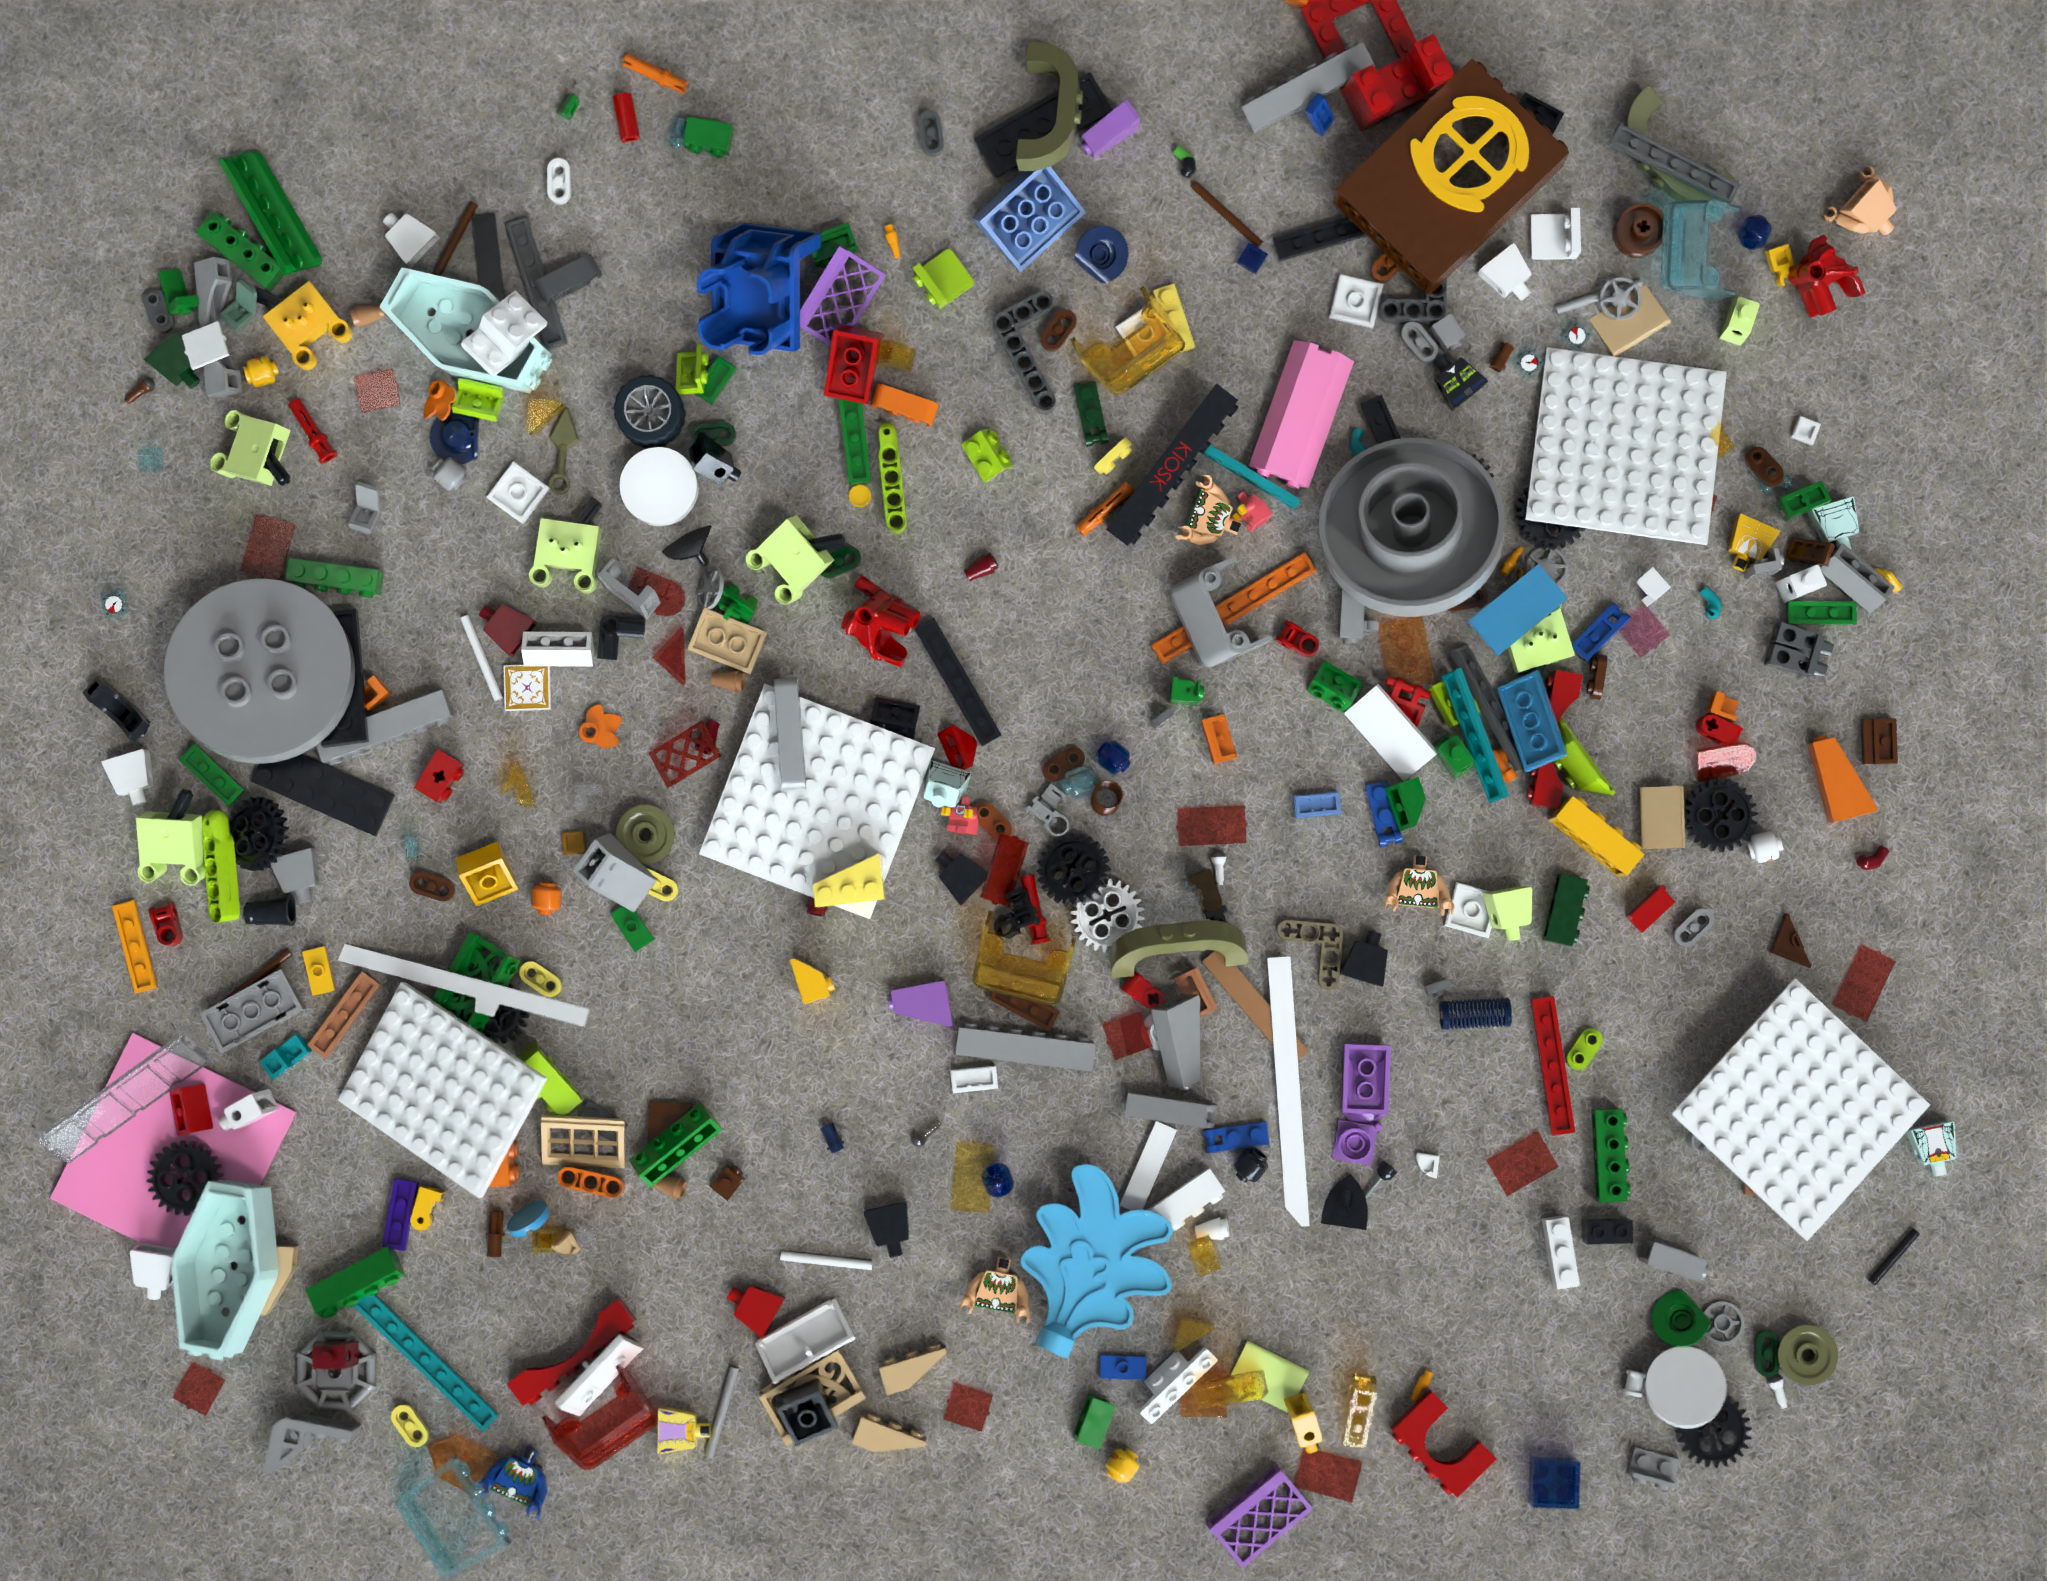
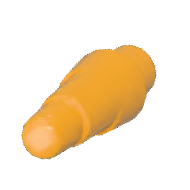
[884,224,900,258]
[1500,546,1524,577]
[1410,1369,1434,1402]

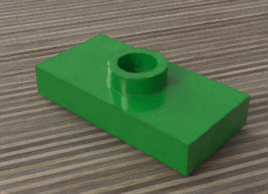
[695,355,737,406]
[610,906,655,952]

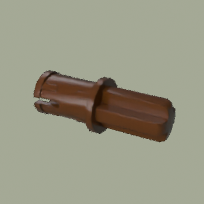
[486,1210,505,1257]

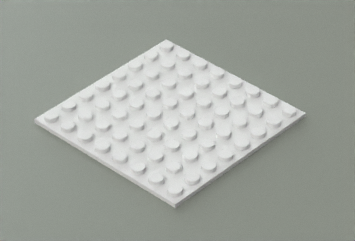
[1525,347,1727,545]
[699,683,935,919]
[1671,978,1930,1241]

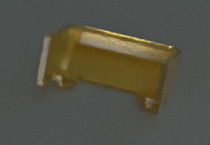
[1071,286,1185,395]
[972,910,1078,1005]

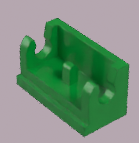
[1776,480,1832,521]
[1072,1393,1116,1450]

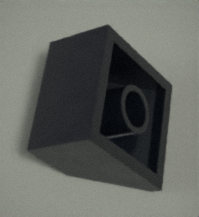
[776,1378,838,1447]

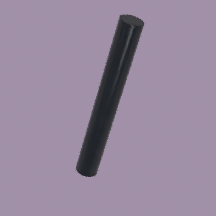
[1868,1228,1920,1286]

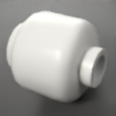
[1747,831,1783,863]

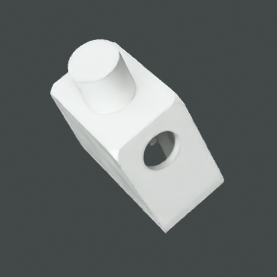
[383,213,440,269]
[1477,243,1531,301]
[1776,564,1827,603]
[101,749,154,806]
[219,1089,279,1131]
[130,1242,177,1300]

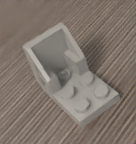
[263,1412,362,1473]

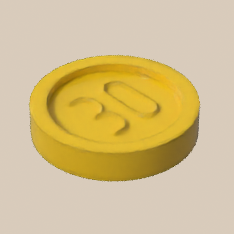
[849,485,871,507]

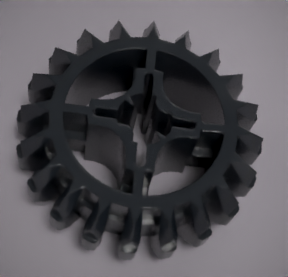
[468,984,530,1044]

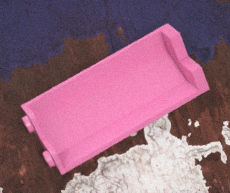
[1248,340,1354,489]

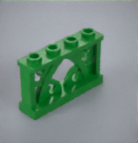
[432,932,521,1033]

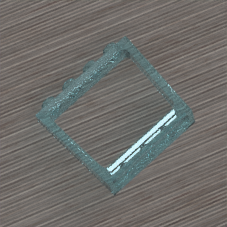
[394,1456,512,1580]

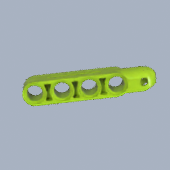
[879,422,907,534]
[202,810,240,923]

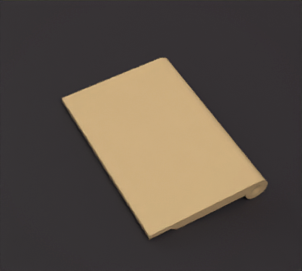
[1589,284,1671,357]

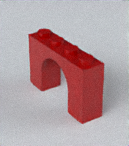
[1390,1389,1497,1498]

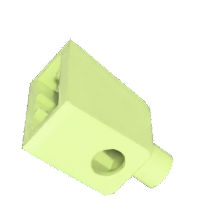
[1719,296,1760,346]
[1483,886,1532,941]

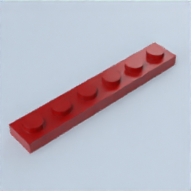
[1530,996,1575,1136]

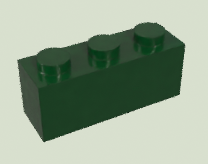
[1543,873,1590,947]

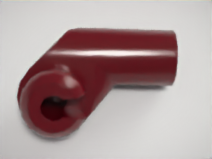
[1856,845,1890,870]

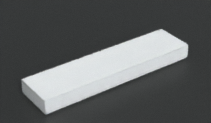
[1119,1121,1177,1210]

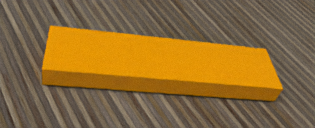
[112,900,158,994]

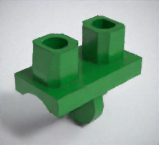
[717,583,758,624]

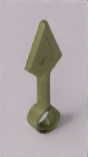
[549,407,579,495]

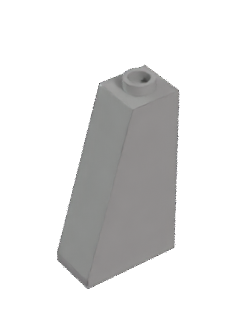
[1151,994,1200,1090]
[1123,1093,1218,1128]

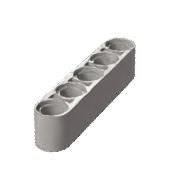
[774,677,806,791]

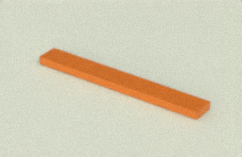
[1151,552,1317,665]

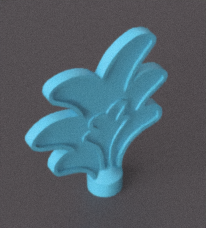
[1020,1164,1173,1359]

